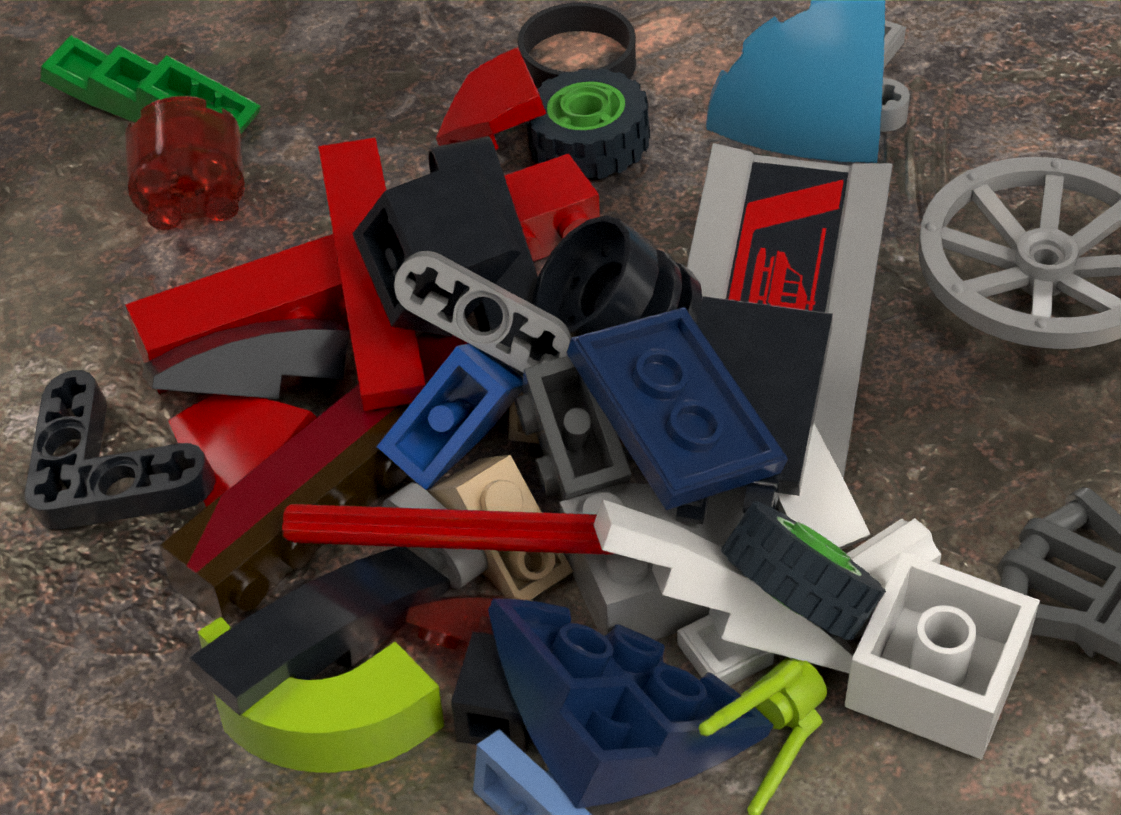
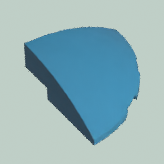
[706,0,885,163]

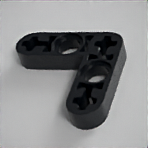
[25,370,216,530]

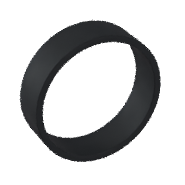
[518,2,636,89]

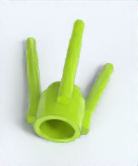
[699,657,827,815]

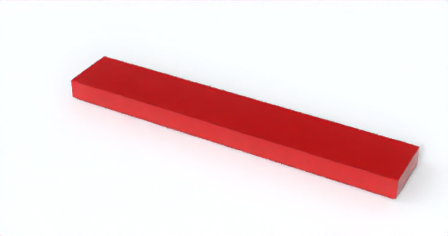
[318,137,426,411]

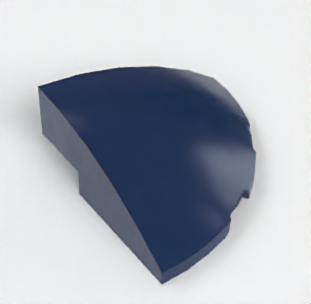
[488,598,774,809]

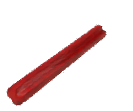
[282,504,614,555]

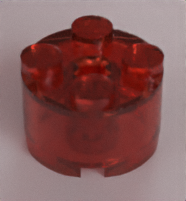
[125,96,245,230]

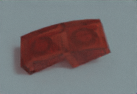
[405,594,538,650]

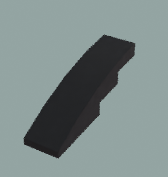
[189,547,450,716]

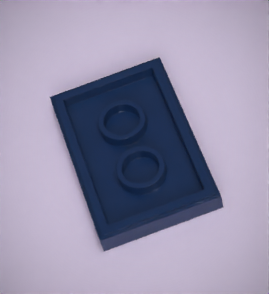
[566,307,788,510]

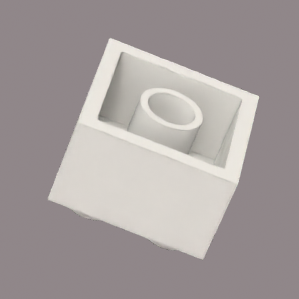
[844,551,1040,760]

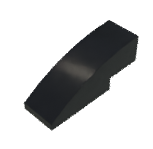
[142,319,349,399]

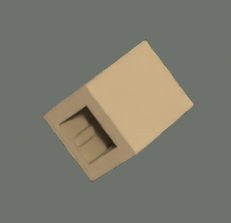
[427,455,573,601]

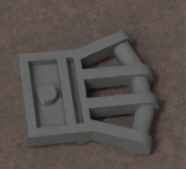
[997,487,1121,664]

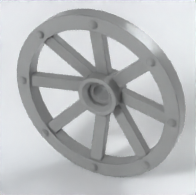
[918,157,1121,349]

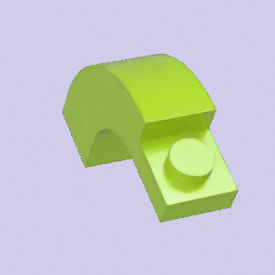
[197,617,445,773]

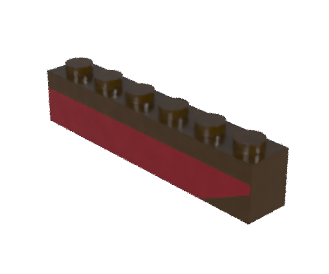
[159,332,469,625]

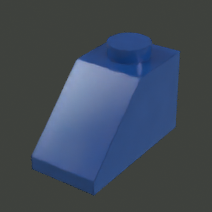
[377,344,523,490]

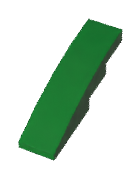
[40,35,261,146]

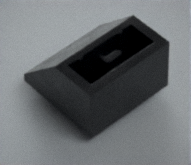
[352,159,521,337]

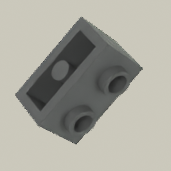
[514,356,632,502]

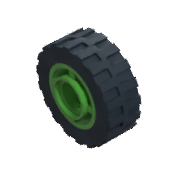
[526,68,650,179]
[721,501,886,640]

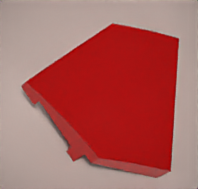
[436,47,546,150]
[168,394,317,507]

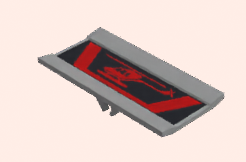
[687,143,893,479]

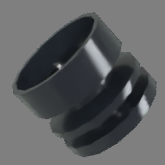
[533,215,702,338]

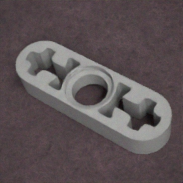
[394,251,571,373]

